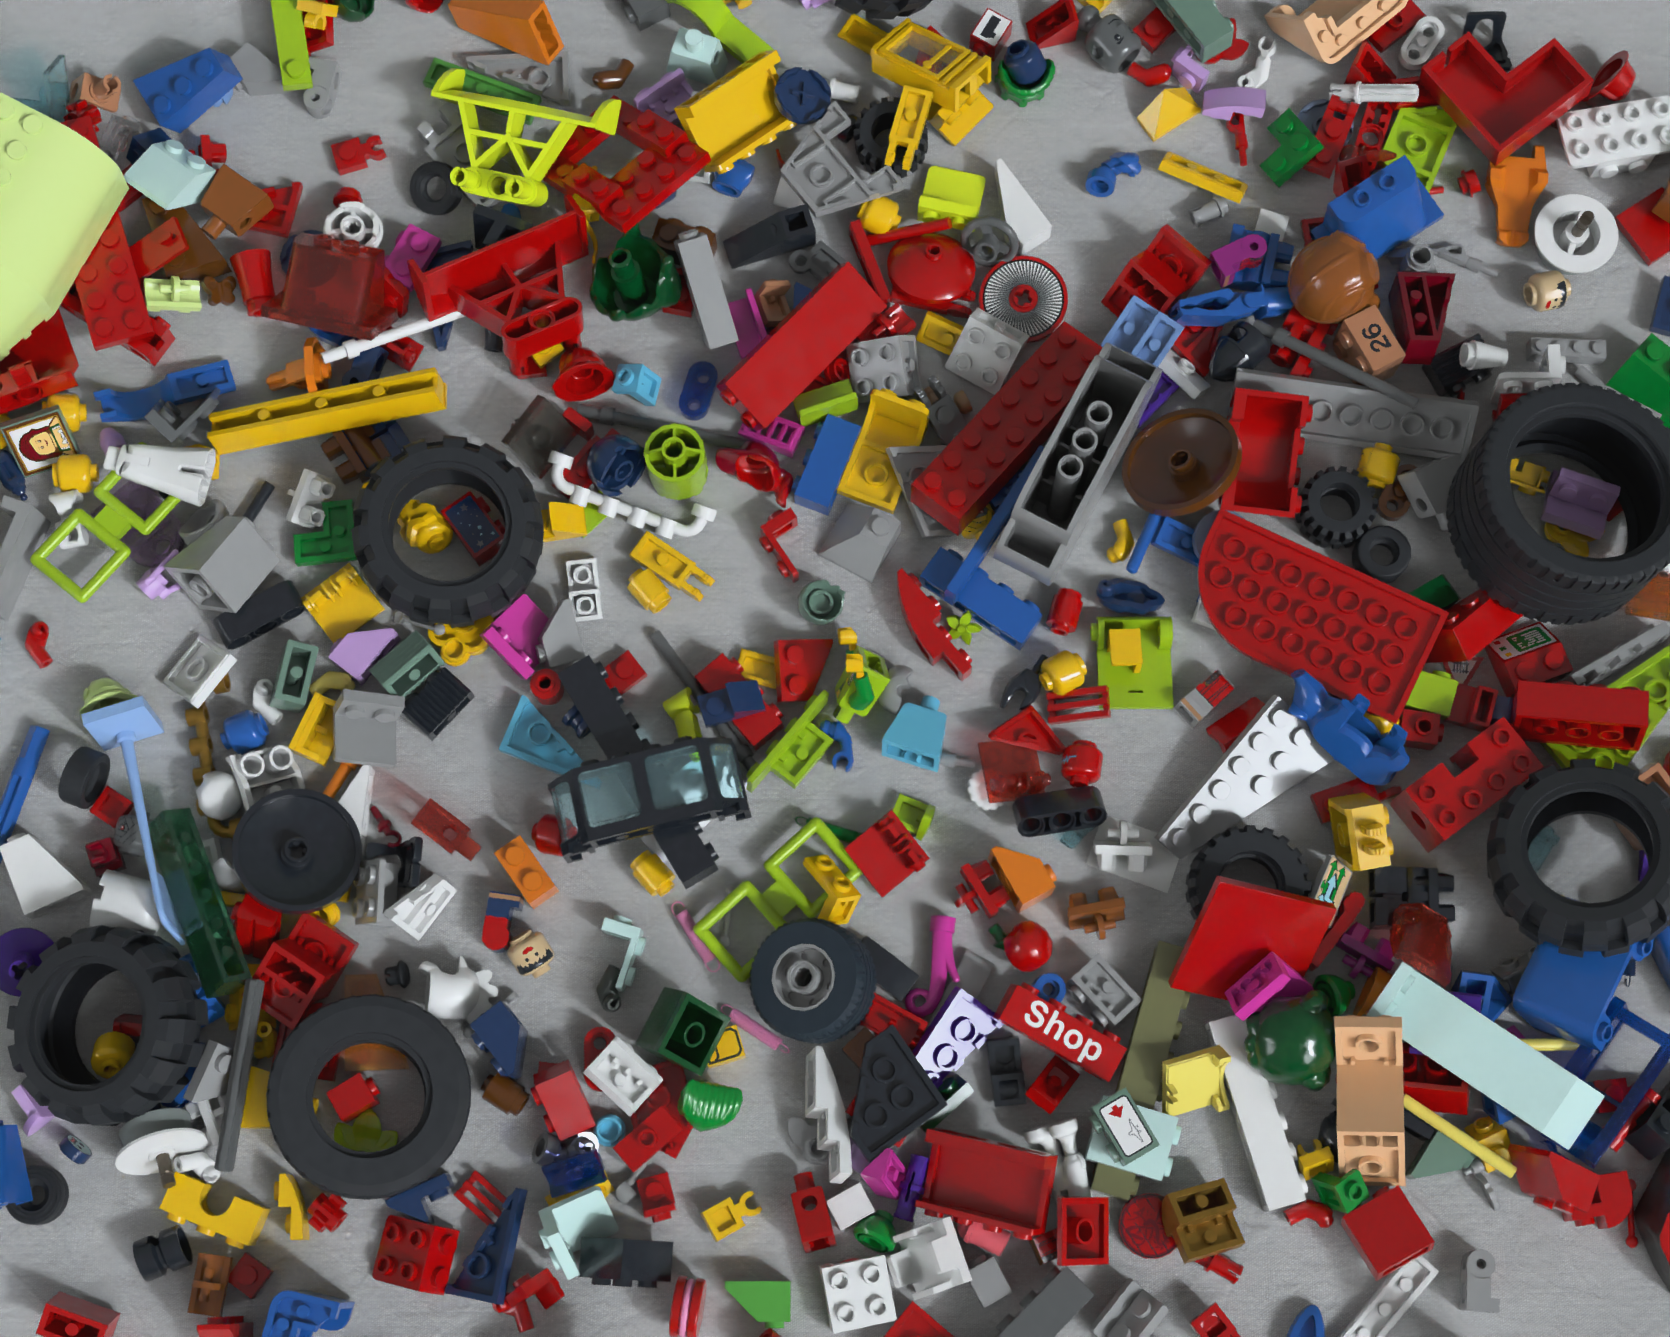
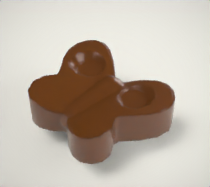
[200,276,237,306]

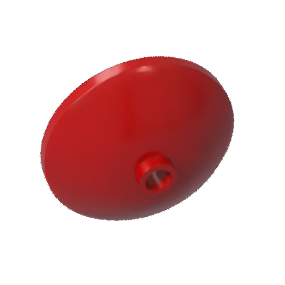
[887,232,976,304]

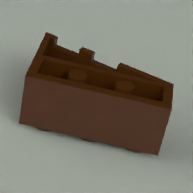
[141,197,232,283]

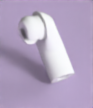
[252,679,283,725]
[174,1152,221,1184]

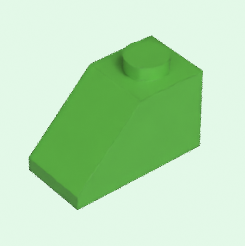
[725,1281,791,1328]

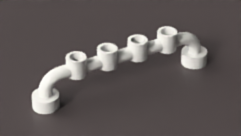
[548,450,717,539]

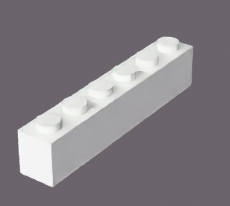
[1204,1015,1308,1212]

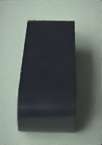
[213,580,306,650]
[1012,786,1107,837]

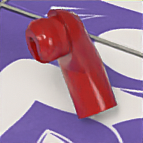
[1127,61,1172,87]
[25,621,53,669]

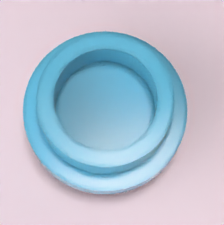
[594,1114,626,1147]

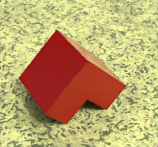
[1443,683,1499,732]

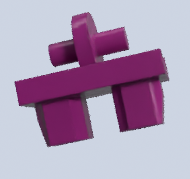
[1335,922,1397,979]

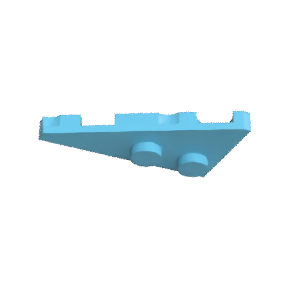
[499,695,603,790]

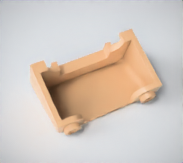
[1264,0,1408,64]

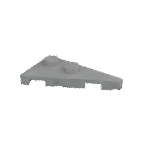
[466,51,570,106]

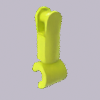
[662,687,702,763]

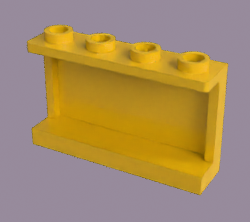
[674,50,797,174]

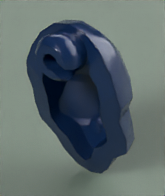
[1096,578,1165,615]

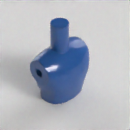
[712,159,755,198]

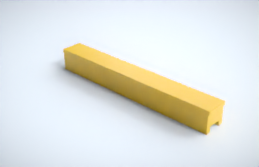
[207,367,447,455]

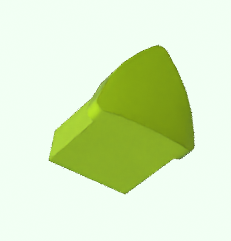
[893,794,936,841]

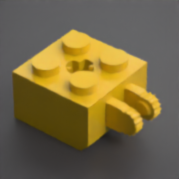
[1328,792,1394,871]

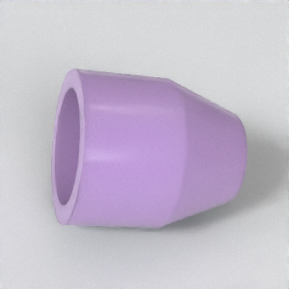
[100,427,127,456]

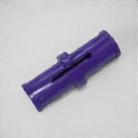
[893,1153,930,1222]

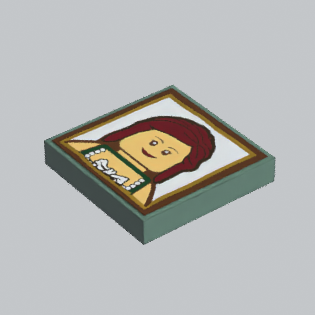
[0,404,82,478]

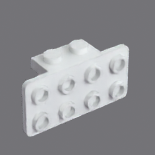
[1556,95,1670,178]

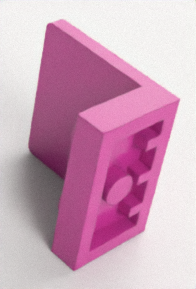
[479,594,549,680]
[1225,951,1313,1021]

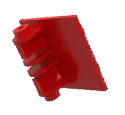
[844,810,930,898]

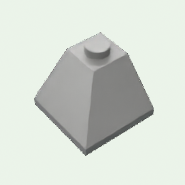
[819,503,901,583]

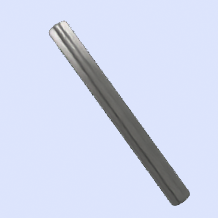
[214,978,265,1172]

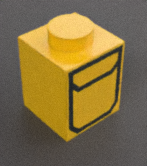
[708,1025,746,1069]

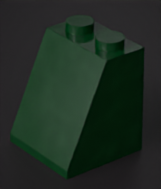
[635,987,731,1076]

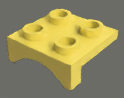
[1162,1045,1231,1116]

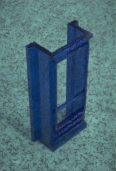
[1536,996,1670,1169]

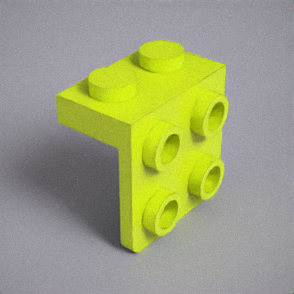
[917,166,986,232]

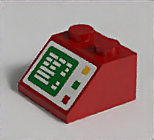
[1485,622,1573,698]

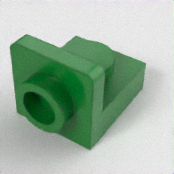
[1311,1169,1370,1214]

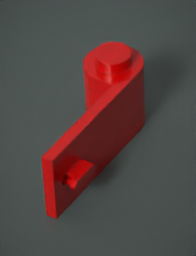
[129,216,189,297]

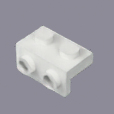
[583,1036,663,1117]

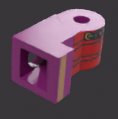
[1209,234,1267,288]

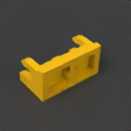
[288,692,336,767]

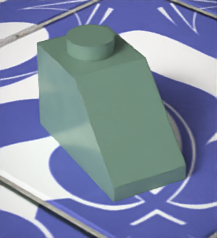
[1405,1129,1476,1180]

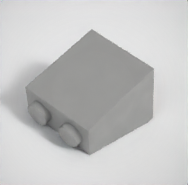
[164,516,280,613]

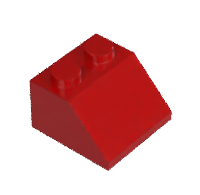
[1508,1143,1601,1215]

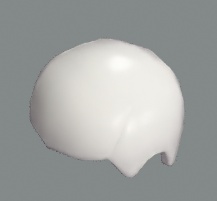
[196,770,243,820]

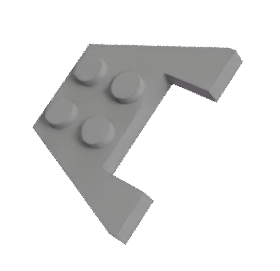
[780,101,904,218]

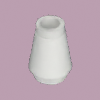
[1459,340,1508,370]

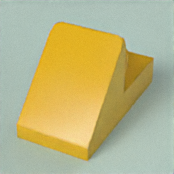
[541,502,588,543]

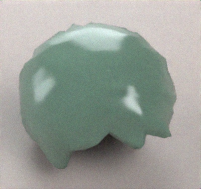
[798,579,846,625]

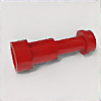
[1596,1085,1661,1153]

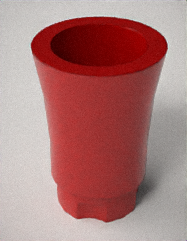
[229,249,277,318]

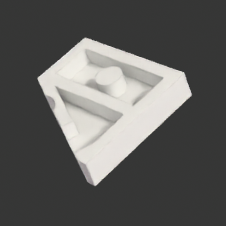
[383,873,457,941]

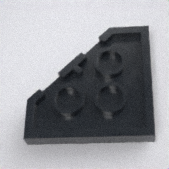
[849,1024,948,1162]

